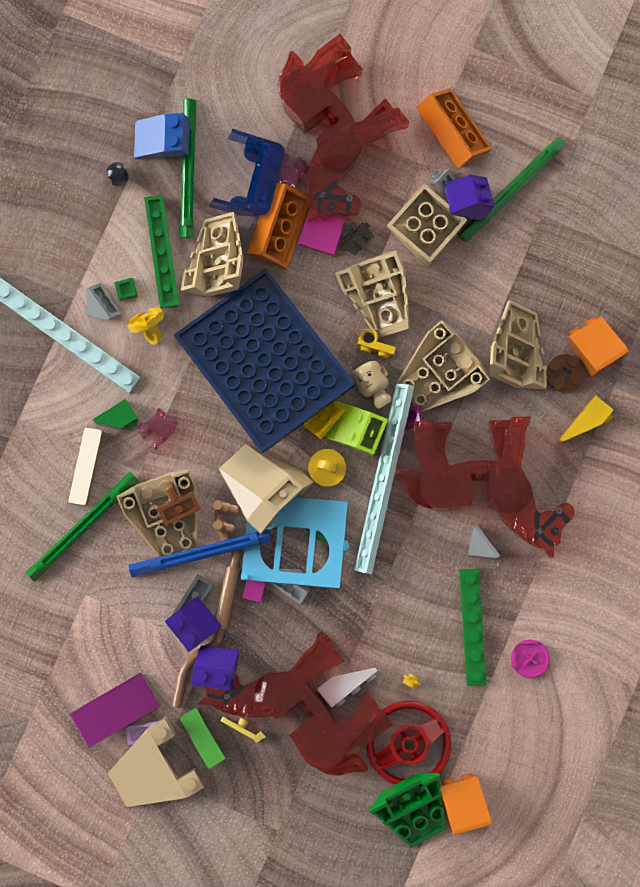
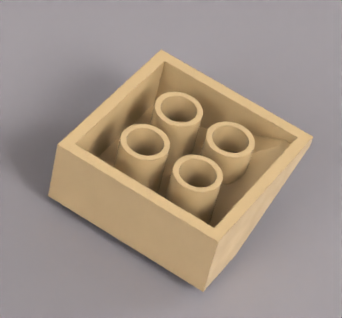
[387,184,467,267]

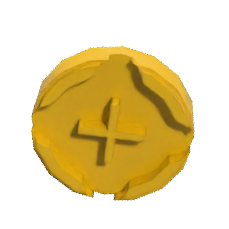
[127,307,164,345]
[308,449,346,487]

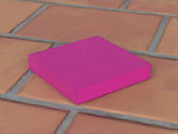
[298,208,346,256]

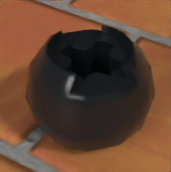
[106,162,129,186]

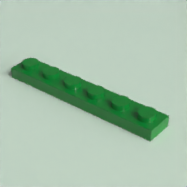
[144,195,179,309]
[459,568,487,686]

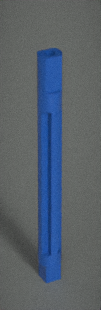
[128,529,271,578]

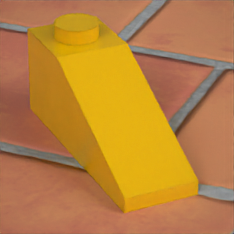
[557,395,614,444]

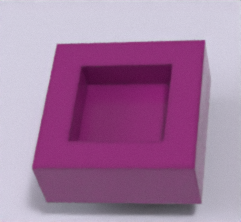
[405,405,424,430]

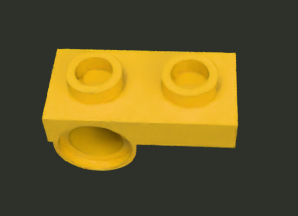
[357,329,396,359]

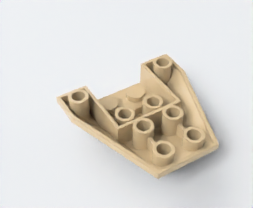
[396,320,491,412]
[219,444,314,534]
[117,470,198,557]

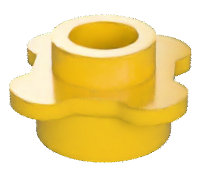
[402,673,422,690]

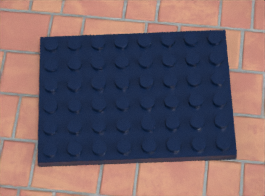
[174,268,356,454]

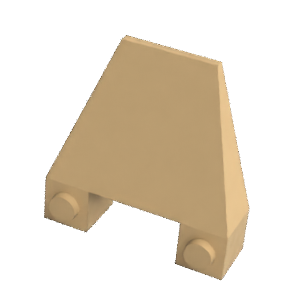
[108,717,205,807]

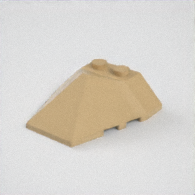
[180,212,243,296]
[335,251,410,338]
[490,300,547,389]

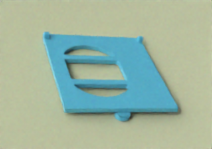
[241,497,350,589]

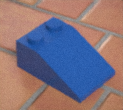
[134,113,190,159]

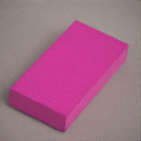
[242,564,270,603]

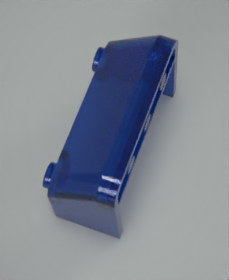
[209,129,285,217]

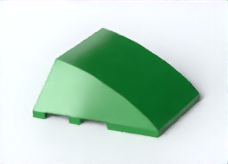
[369,773,446,848]

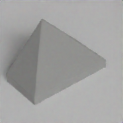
[86,283,122,320]
[468,525,500,559]
[270,569,310,605]

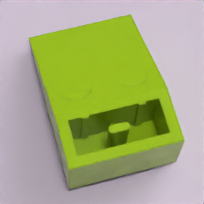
[324,401,388,457]

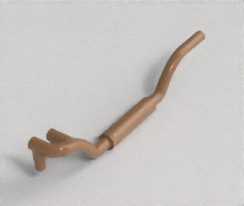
[171,500,241,708]

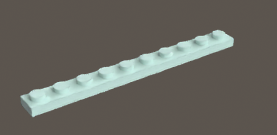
[0,278,141,393]
[354,384,414,575]

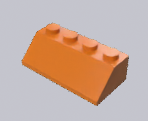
[416,88,492,169]
[247,183,311,269]

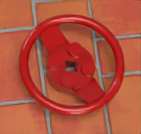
[366,701,452,785]

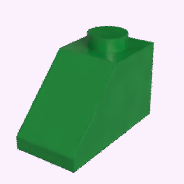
[93,399,139,430]

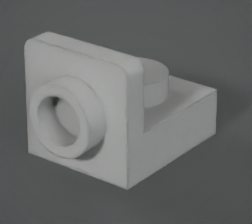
[429,169,457,198]

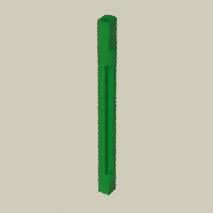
[180,98,196,239]
[458,137,566,242]
[26,472,139,582]

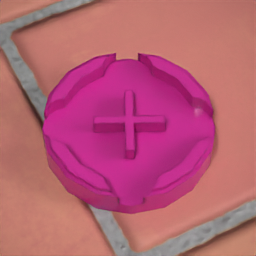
[511,639,550,678]

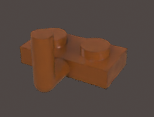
[157,482,201,526]

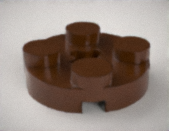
[547,354,585,393]

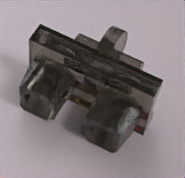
[339,222,374,256]

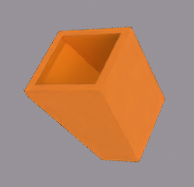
[567,316,629,377]
[440,773,492,835]

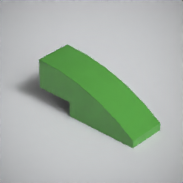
[180,707,226,769]

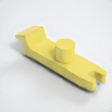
[221,716,266,743]

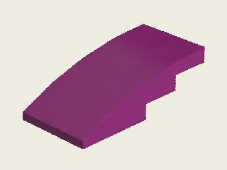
[70,673,160,748]

